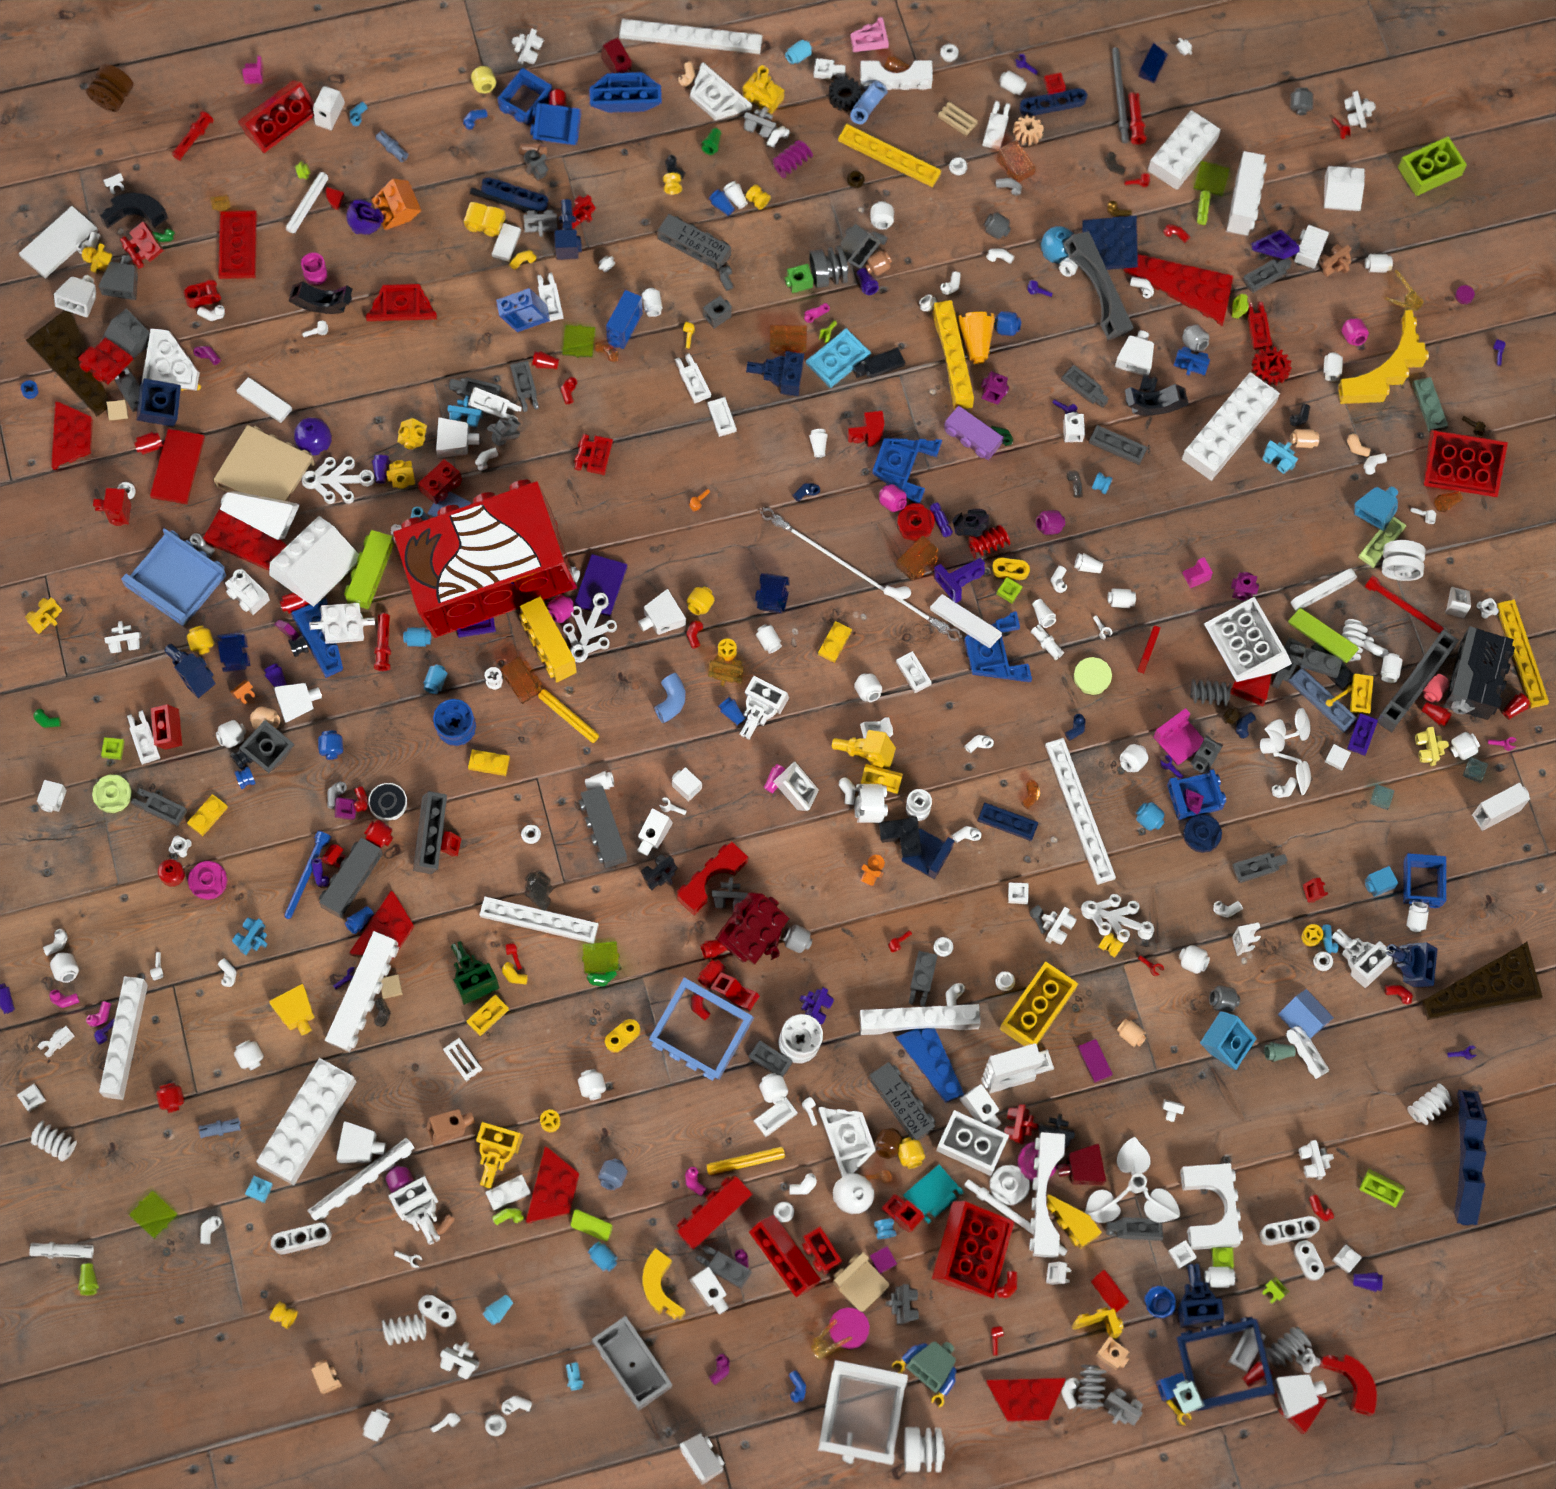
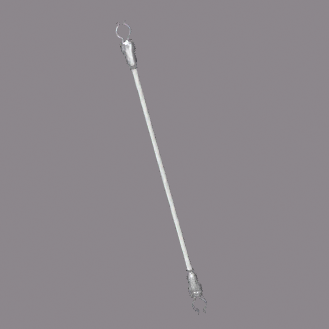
[760,507,962,642]

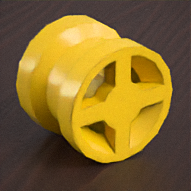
[663,173,682,195]
[718,638,737,661]
[1301,924,1323,947]
[540,1110,561,1132]

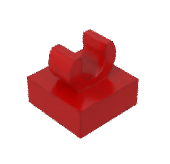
[1044,73,1066,94]
[440,831,462,856]
[321,844,347,868]
[1303,878,1328,903]

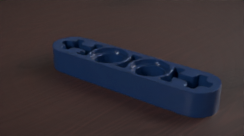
[1019,88,1088,117]
[481,177,549,211]

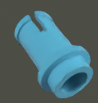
[566,1363,584,1391]

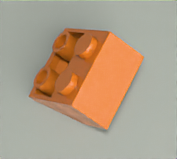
[372,178,422,230]

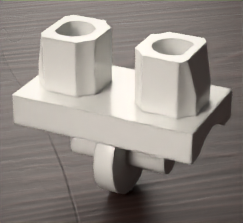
[512,29,544,64]
[1344,91,1376,128]
[104,621,142,653]
[1042,907,1077,945]
[1298,1140,1334,1180]
[440,1341,480,1379]

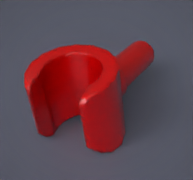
[1332,118,1351,139]
[1125,173,1150,187]
[888,930,912,953]
[506,943,522,970]
[1138,955,1164,976]
[991,1326,1004,1356]

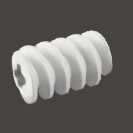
[1342,619,1368,661]
[1407,1084,1452,1125]
[31,1120,77,1161]
[382,1313,426,1345]

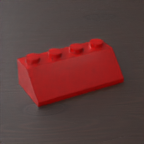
[238,80,315,153]

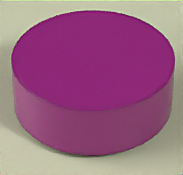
[1455,285,1475,304]

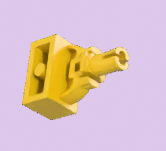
[743,65,784,114]
[832,730,896,769]
[476,1122,524,1188]

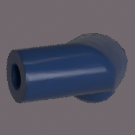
[792,483,821,502]
[1236,712,1256,739]

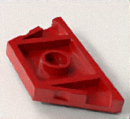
[366,284,437,321]
[51,402,93,470]
[349,891,414,959]
[526,1147,580,1224]
[986,1378,1065,1422]

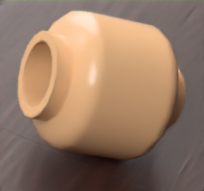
[250,706,280,730]

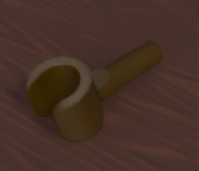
[1462,416,1485,436]

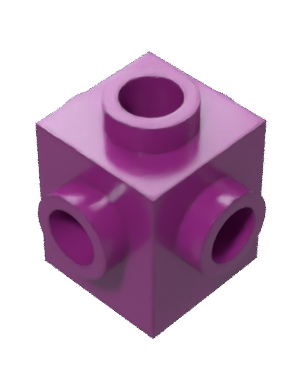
[981,371,1009,405]
[1231,572,1259,601]

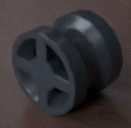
[1139,374,1158,392]
[288,635,309,657]
[230,749,254,770]

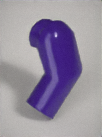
[312,858,329,887]

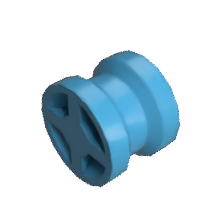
[1092,472,1113,495]
[874,1219,896,1239]

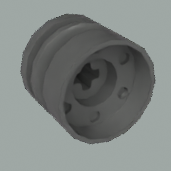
[809,245,848,289]

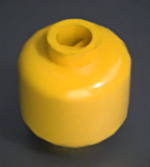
[687,587,715,615]
[186,626,214,655]
[898,1137,925,1169]

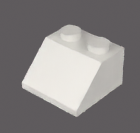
[1324,166,1364,211]
[680,1433,724,1485]

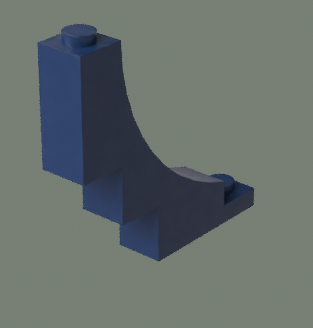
[1454,1089,1487,1226]

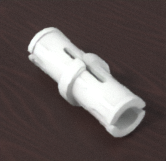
[1031,624,1064,660]

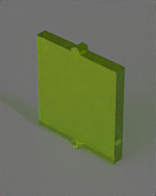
[1194,161,1230,196]
[562,324,596,358]
[582,941,620,974]
[129,1190,178,1239]

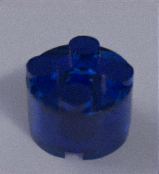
[755,573,790,614]
[218,632,251,673]

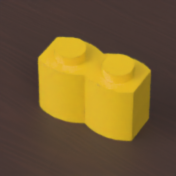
[464,202,506,237]

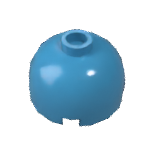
[1040,226,1074,264]

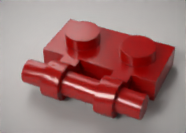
[120,222,164,269]
[574,434,613,475]

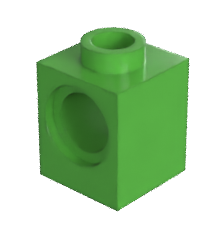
[785,264,813,293]

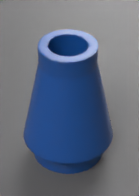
[709,189,735,216]
[718,697,746,726]
[345,906,374,934]

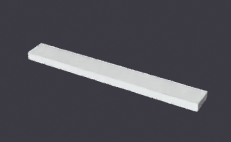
[1045,738,1116,885]

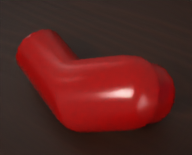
[1163,224,1190,243]
[561,377,578,405]

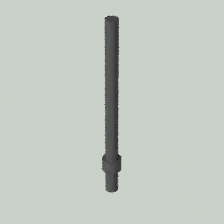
[1112,48,1129,143]

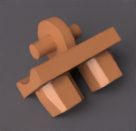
[1319,244,1351,277]

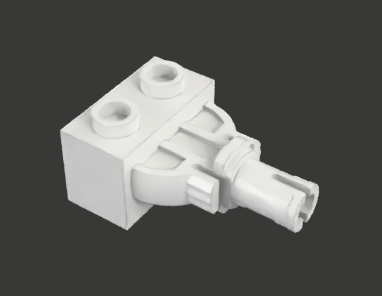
[225,569,270,615]
[739,676,789,740]
[1332,929,1393,988]
[388,1176,440,1244]

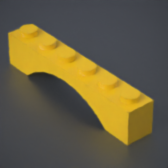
[933,300,974,410]

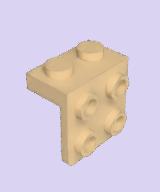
[833,1252,889,1312]

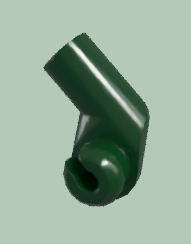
[991,426,1013,446]

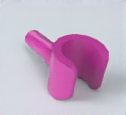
[1488,737,1516,751]

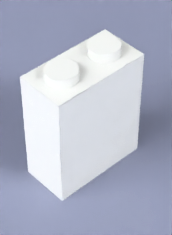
[1472,783,1530,831]

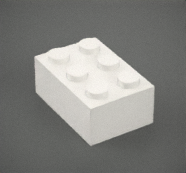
[936,1110,1009,1176]

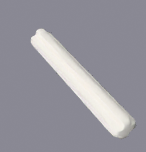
[286,172,328,233]

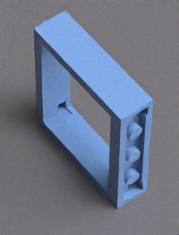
[649,978,754,1081]

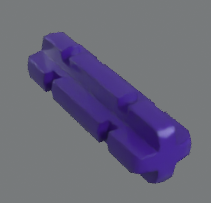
[930,502,953,538]

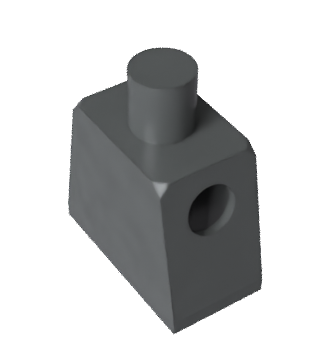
[841,224,881,269]
[99,255,138,301]

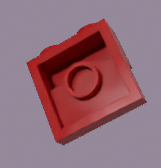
[78,337,133,385]

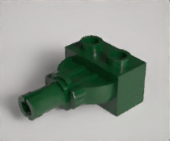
[451,941,500,1005]

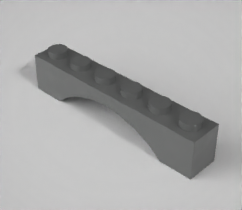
[1063,231,1134,340]
[1377,629,1459,733]

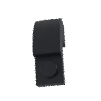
[100,193,168,229]
[288,281,353,314]
[1125,384,1189,416]

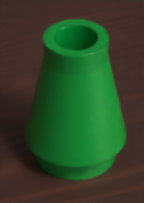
[701,128,722,155]

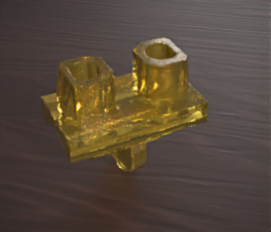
[708,656,744,687]

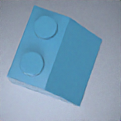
[1200,1011,1257,1070]

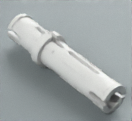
[30,1242,94,1259]

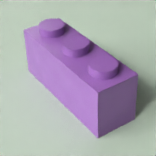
[944,406,1003,460]

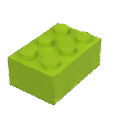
[1398,136,1467,196]

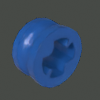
[21,380,39,399]

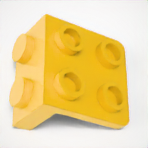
[1072,1307,1124,1340]

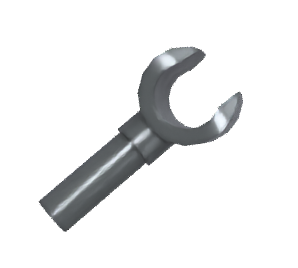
[1030,905,1046,934]

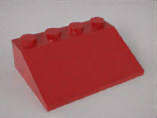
[1423,430,1508,497]
[932,1201,1014,1299]

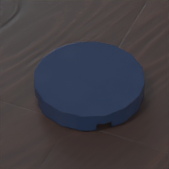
[1183,814,1222,853]

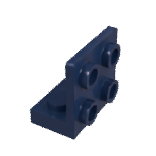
[901,829,955,879]

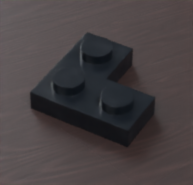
[879,817,922,858]

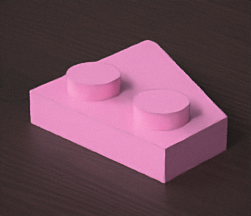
[851,17,888,52]

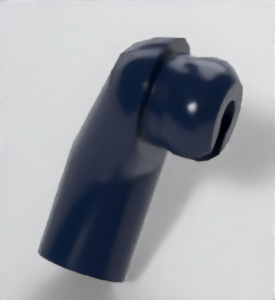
[1065,714,1086,741]

